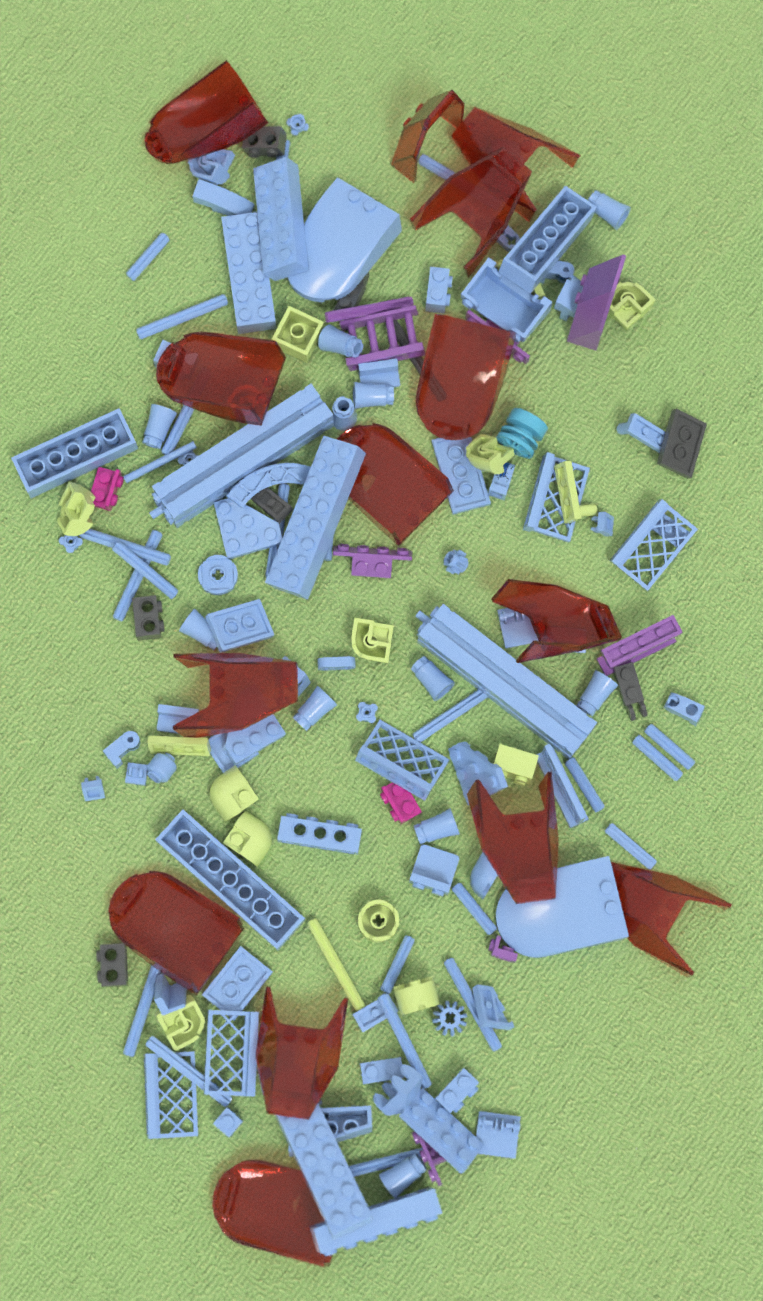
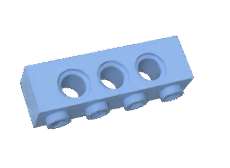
[277,813,362,855]

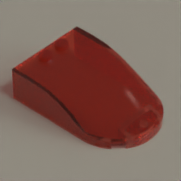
[145,60,268,164]
[416,314,516,440]
[156,332,286,426]
[337,423,454,546]
[108,871,244,996]
[212,1160,333,1267]

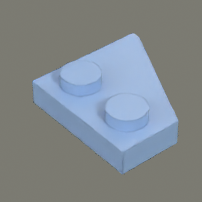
[472,984,514,1030]

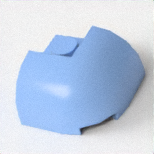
[188,140,235,184]
[554,274,583,322]
[470,850,506,899]

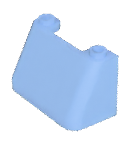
[461,257,552,343]

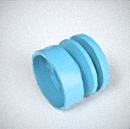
[496,408,548,459]

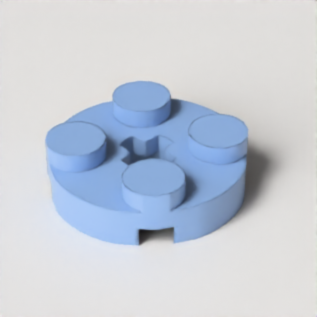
[198,555,238,595]

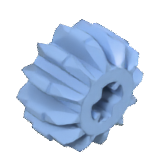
[432,1001,467,1036]

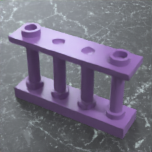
[339,304,426,371]
[596,615,683,676]

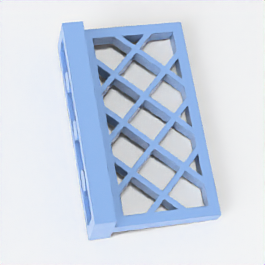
[523,452,590,543]
[610,499,698,591]
[355,720,450,801]
[536,743,589,829]
[204,1010,259,1097]
[144,1051,198,1139]

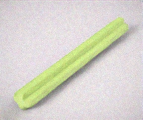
[307,918,365,1011]

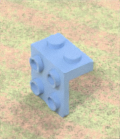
[409,845,459,897]

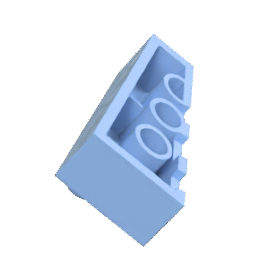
[288,1106,372,1157]

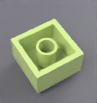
[272,306,324,363]
[493,744,539,786]

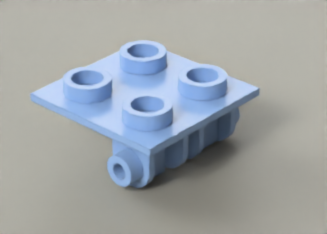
[497,602,545,649]
[476,1111,520,1159]

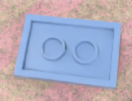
[205,599,274,653]
[202,946,273,1021]

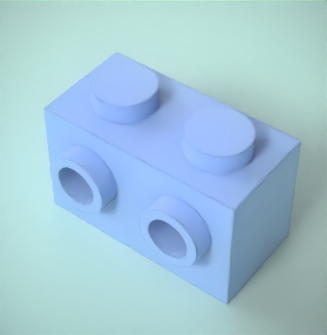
[425,267,453,314]
[435,1068,479,1113]

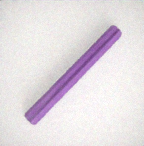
[325,297,414,322]

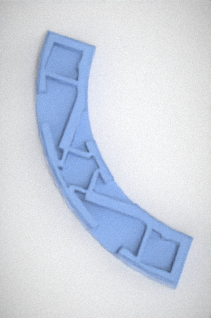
[226,463,311,508]

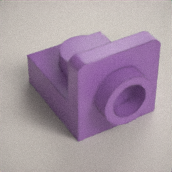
[489,935,518,963]

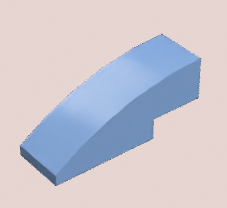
[193,179,255,216]

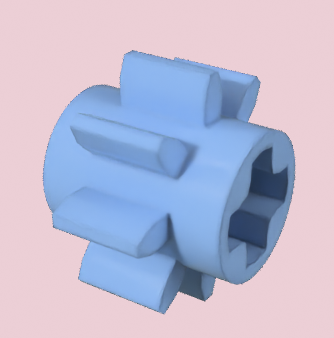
[444,549,468,574]

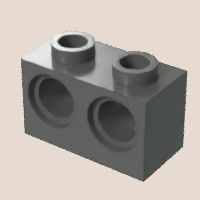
[242,126,287,158]
[132,595,165,641]
[96,943,128,987]

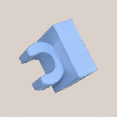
[591,512,614,537]
[125,762,148,786]
[81,776,105,801]

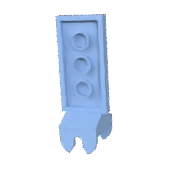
[373,1064,484,1174]

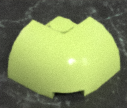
[608,282,656,331]
[466,434,515,474]
[57,482,96,536]
[351,618,394,664]
[210,765,258,822]
[223,811,272,867]
[155,995,205,1051]

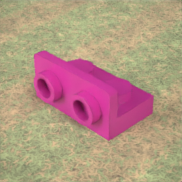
[91,467,124,511]
[380,782,422,825]

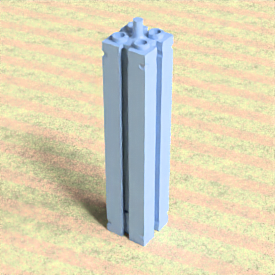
[149,384,334,528]
[415,604,597,760]

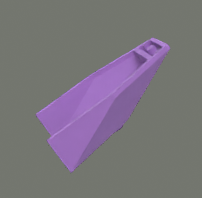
[567,255,626,351]

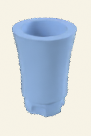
[588,190,631,230]
[318,325,363,358]
[353,382,394,409]
[331,396,357,430]
[142,404,177,449]
[179,609,217,651]
[411,656,455,701]
[576,670,618,717]
[292,686,337,731]
[414,808,460,844]
[379,1153,427,1198]

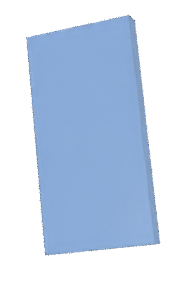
[431,430,491,515]

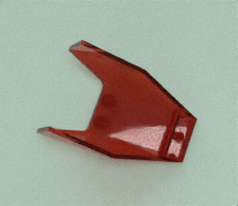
[391,90,465,183]
[451,107,581,222]
[410,146,532,278]
[491,579,622,663]
[173,653,298,738]
[467,772,559,904]
[611,862,732,978]
[255,987,348,1120]

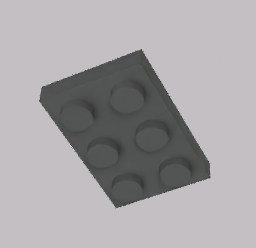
[657,409,707,479]

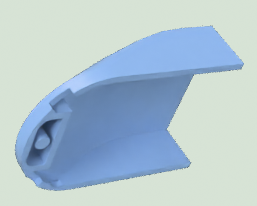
[288,177,402,302]
[496,856,629,958]

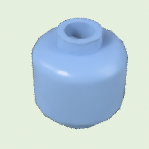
[147,753,177,783]

